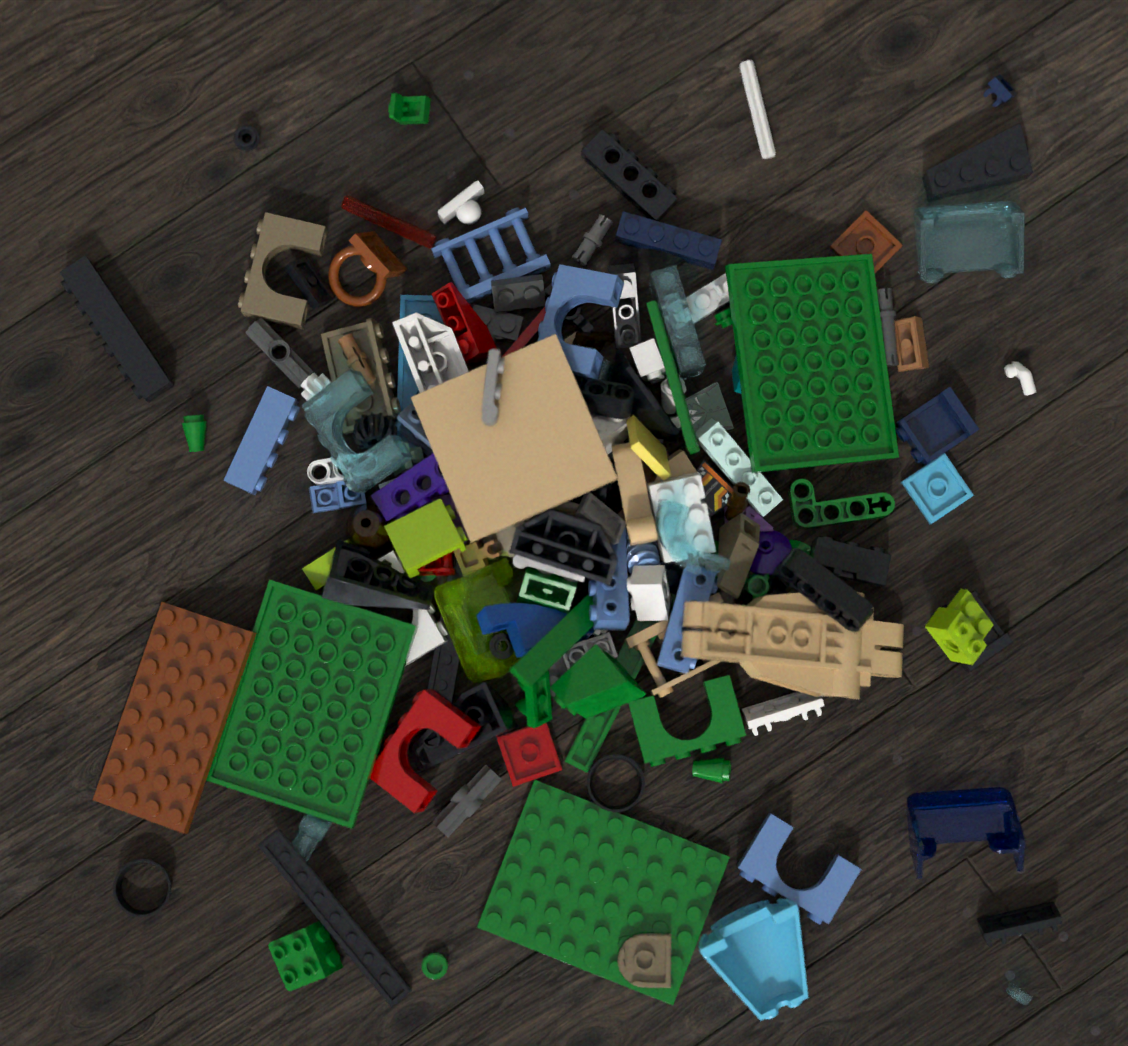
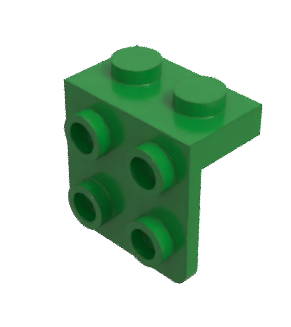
[268,920,344,991]

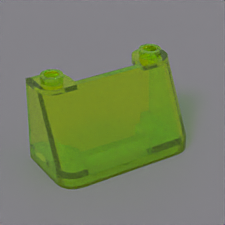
[434,558,522,683]

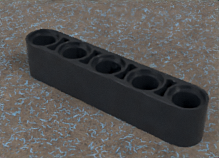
[574,375,634,419]

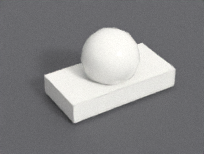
[438,181,484,225]

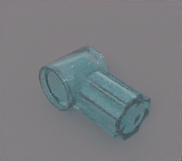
[292,814,332,862]

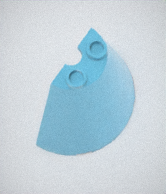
[699,899,808,1021]

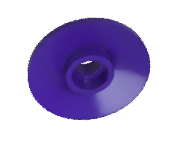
[749,530,792,575]

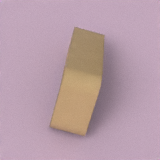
[611,442,657,546]

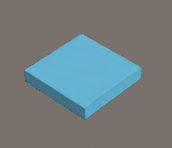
[901,453,974,525]

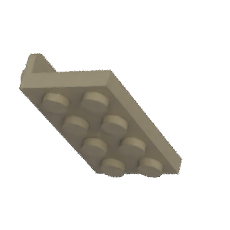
[321,318,401,434]

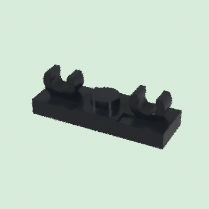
[977,901,1062,947]

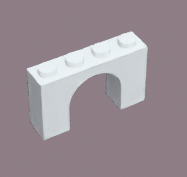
[378,551,449,666]

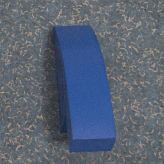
[476,603,594,658]

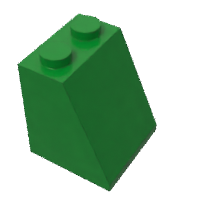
[550,644,646,719]

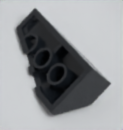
[321,540,434,610]

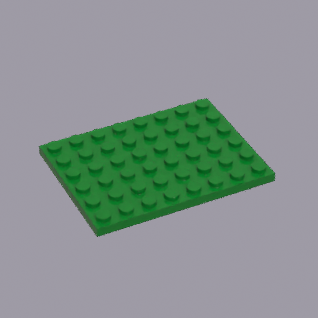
[725,254,899,473]
[206,580,418,828]
[477,780,730,1005]

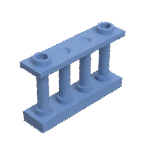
[431,208,551,304]

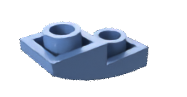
[309,478,366,513]

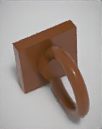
[328,231,407,307]

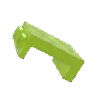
[384,498,467,578]

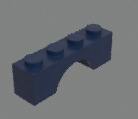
[615,211,722,270]

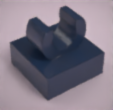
[983,75,1018,107]

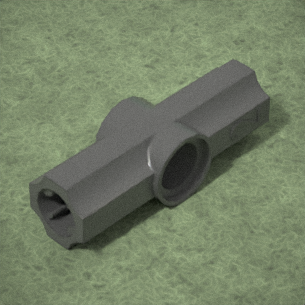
[245,318,314,389]
[432,765,502,837]

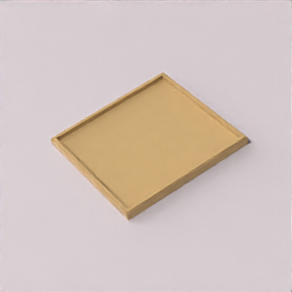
[411,334,618,542]

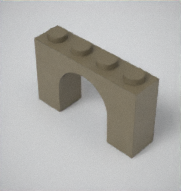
[238,212,328,330]

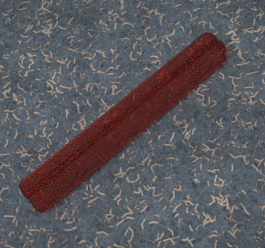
[341,195,436,249]

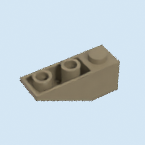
[717,513,760,599]

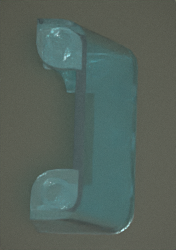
[914,201,1024,283]

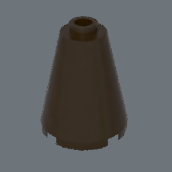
[346,503,392,555]

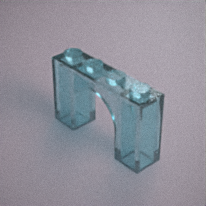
[649,265,706,380]
[302,370,413,493]

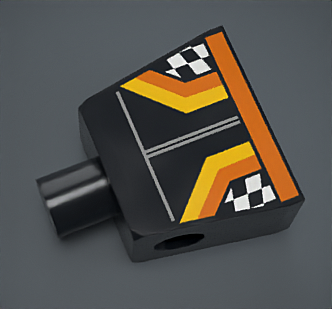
[696,461,733,519]

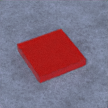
[496,723,562,787]

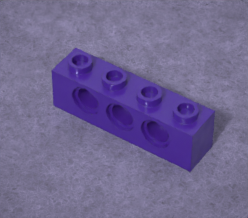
[371,453,450,523]

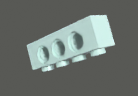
[695,418,783,517]

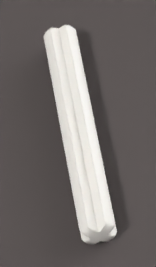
[740,60,776,159]

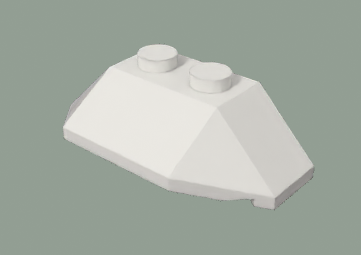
[392,313,469,393]

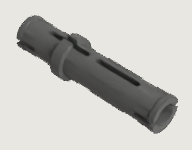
[877,288,899,367]

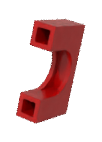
[370,689,481,813]

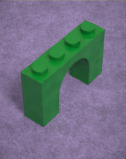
[628,675,746,767]

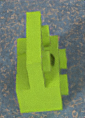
[925,589,994,665]

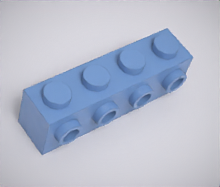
[224,386,300,495]
[588,526,629,631]
[656,562,717,674]

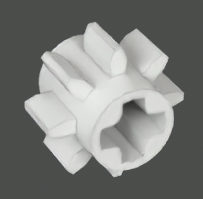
[301,373,333,405]

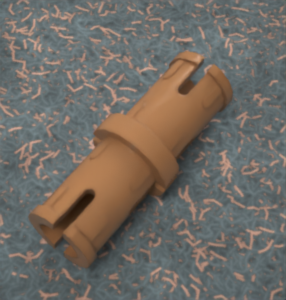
[338,333,376,387]

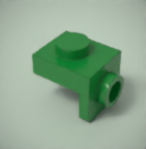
[388,93,431,124]

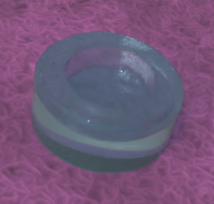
[1005,982,1033,1005]

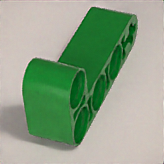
[788,479,895,530]

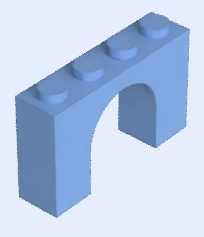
[538,264,624,379]
[736,813,861,924]

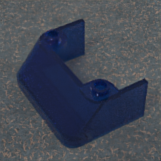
[906,787,1025,879]

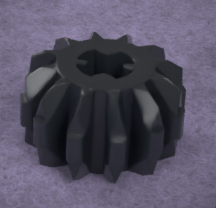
[353,412,397,452]

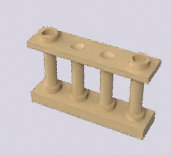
[624,592,731,698]

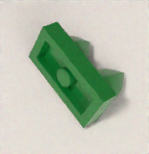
[515,671,552,728]

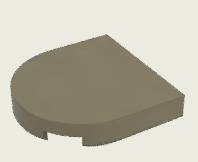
[618,933,671,988]

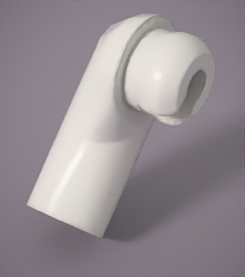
[1004,361,1037,395]

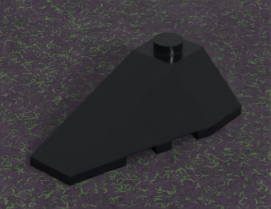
[409,682,518,773]

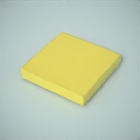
[626,415,671,480]

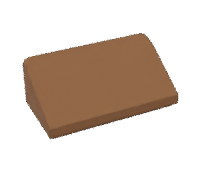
[894,316,929,372]

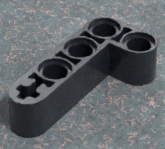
[768,548,874,632]

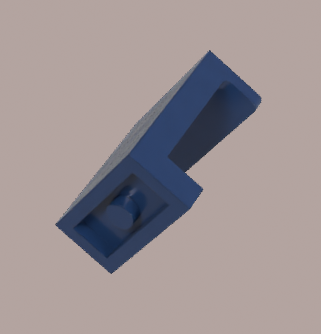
[895,387,979,466]

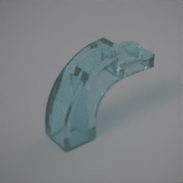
[656,499,731,575]

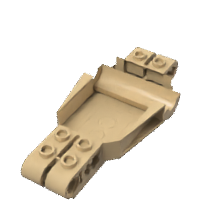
[681,592,904,699]

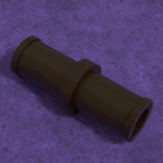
[725,482,750,521]

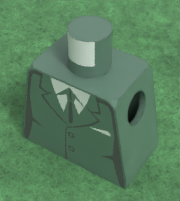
[670,382,734,433]

